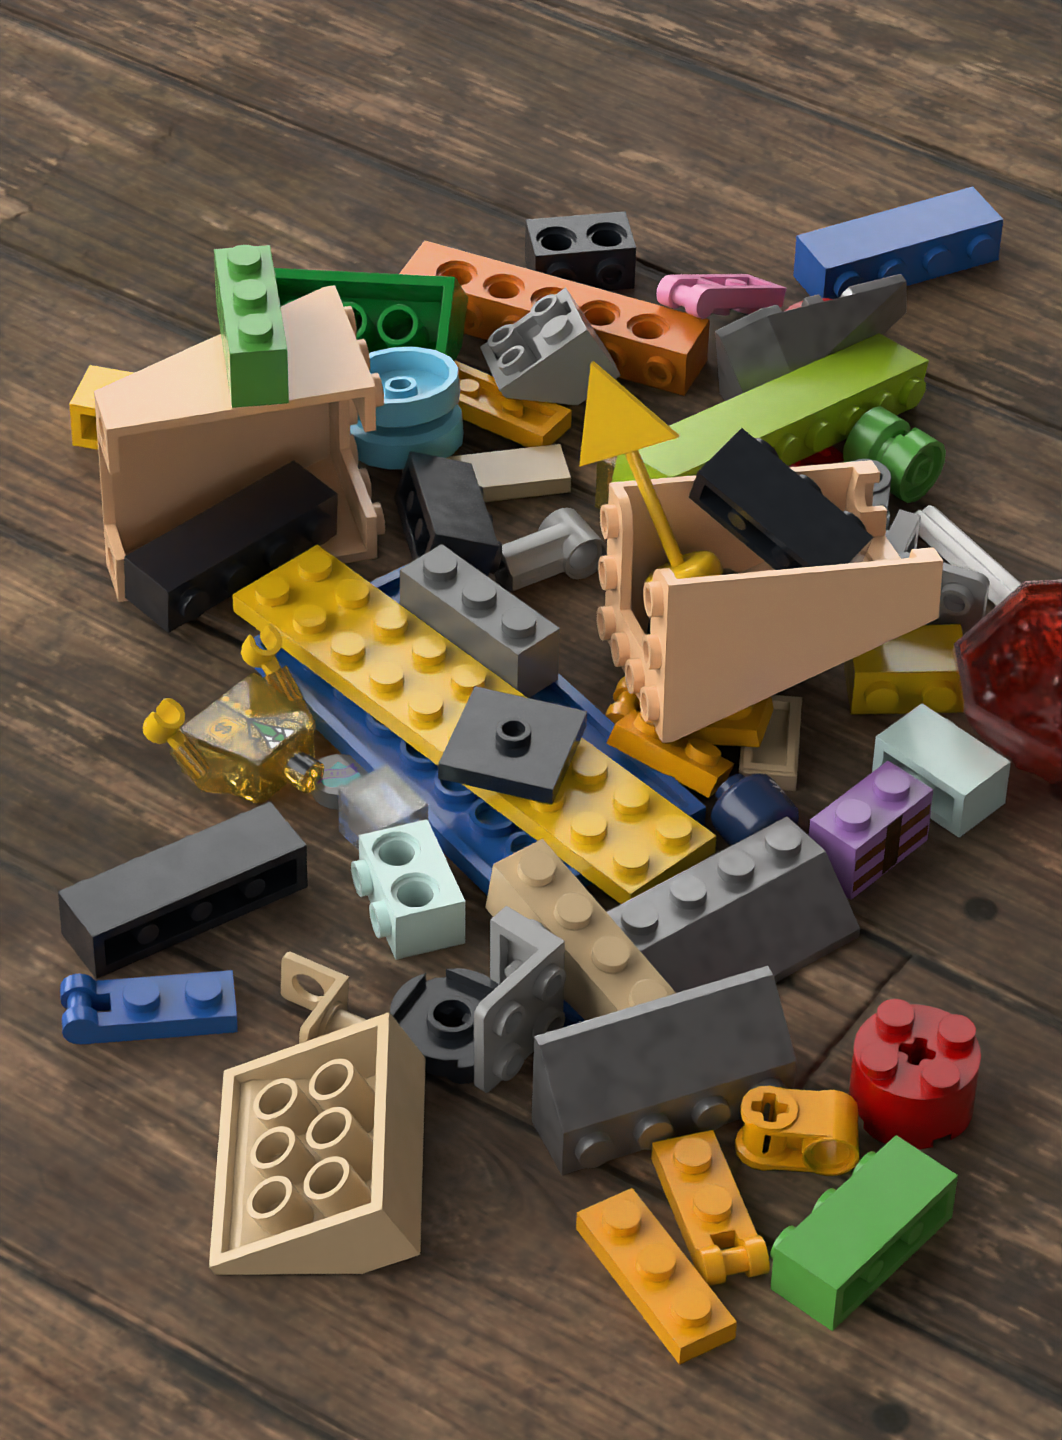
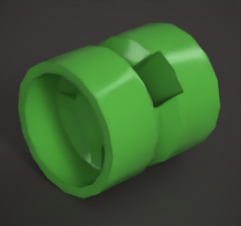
[843,406,946,503]

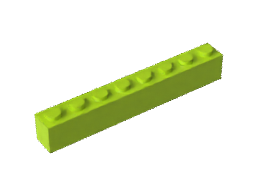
[608,333,929,496]

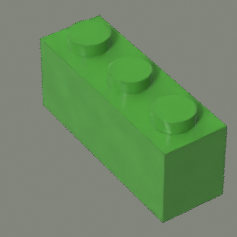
[214,245,289,408]
[770,1135,958,1331]

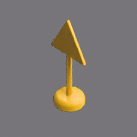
[579,361,724,585]

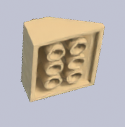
[209,1012,425,1275]

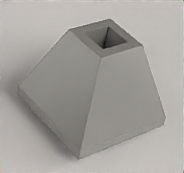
[480,287,621,406]

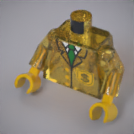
[143,625,325,803]

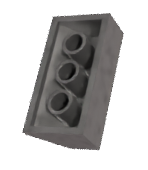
[607,817,860,993]
[532,966,797,1175]

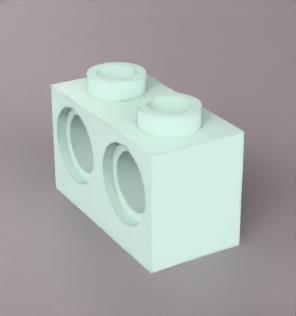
[351,819,465,960]

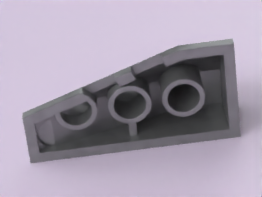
[715,274,907,401]

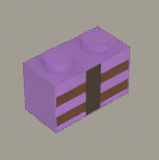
[809,761,933,900]

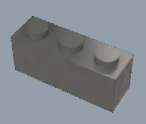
[400,544,560,698]

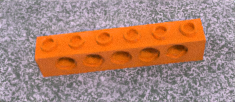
[399,240,710,396]

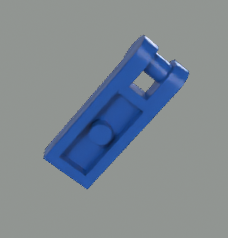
[60,970,238,1044]

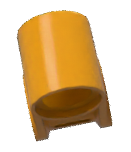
[735,1085,859,1176]

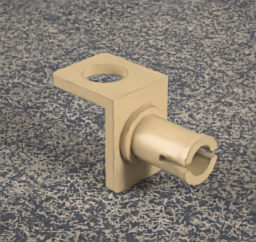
[281,952,366,1044]

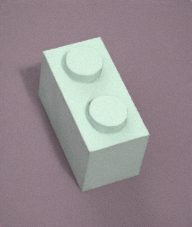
[872,703,1011,837]

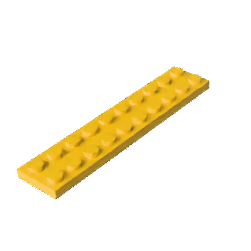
[233,544,716,904]

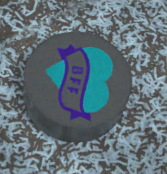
[310,754,369,810]

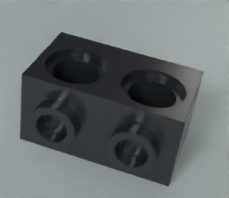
[525,211,636,291]

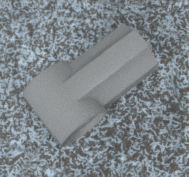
[494,507,607,592]

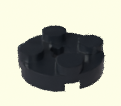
[390,968,500,1084]

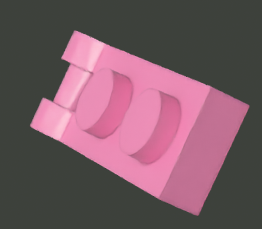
[656,274,787,319]

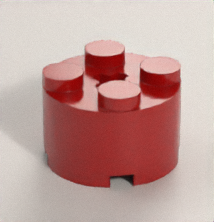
[848,999,981,1150]

